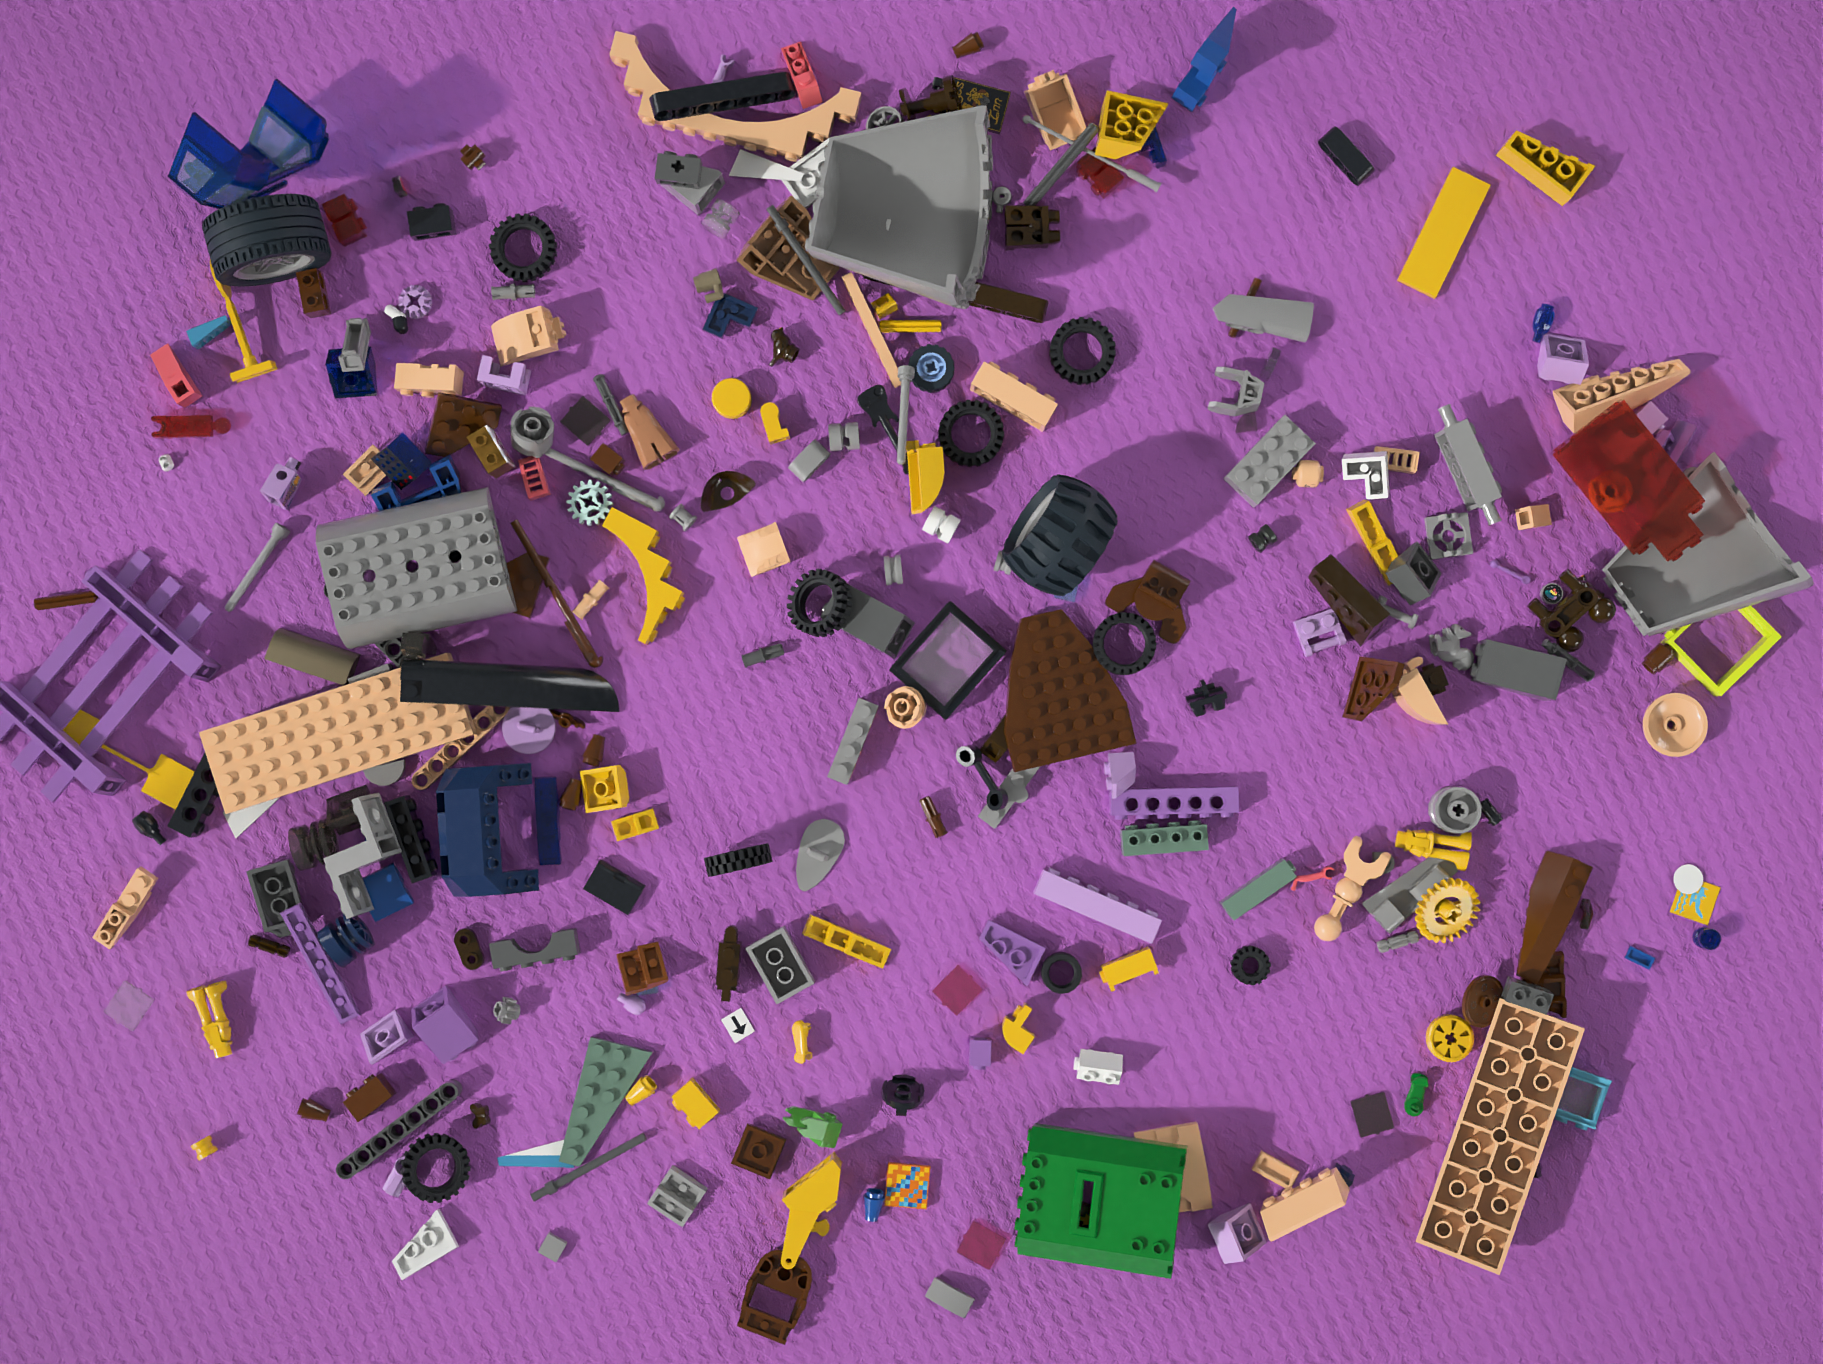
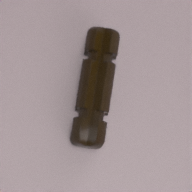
[248,935,290,958]

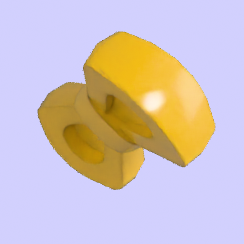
[811,1219,830,1237]

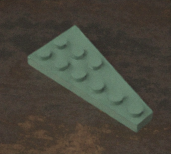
[559,1036,653,1167]

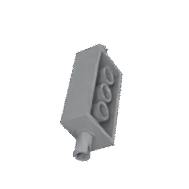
[1434,404,1502,525]

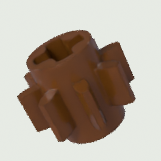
[460,144,486,171]

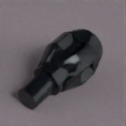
[132,811,166,845]

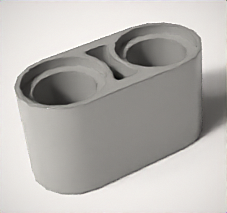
[788,439,831,482]

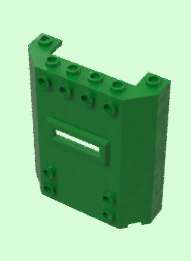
[1015,1123,1187,1279]

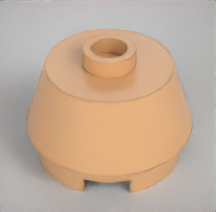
[884,686,926,729]

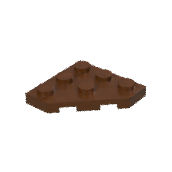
[424,392,502,457]
[506,553,550,618]
[1342,657,1405,722]

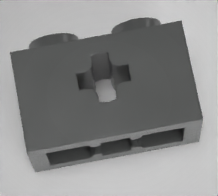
[654,151,702,189]
[1501,976,1554,1015]

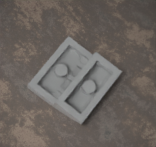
[647,1165,708,1227]

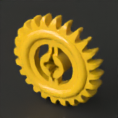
[1415,878,1481,943]

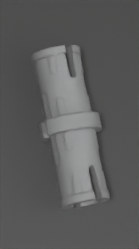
[491,283,535,301]

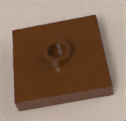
[731,1123,786,1179]

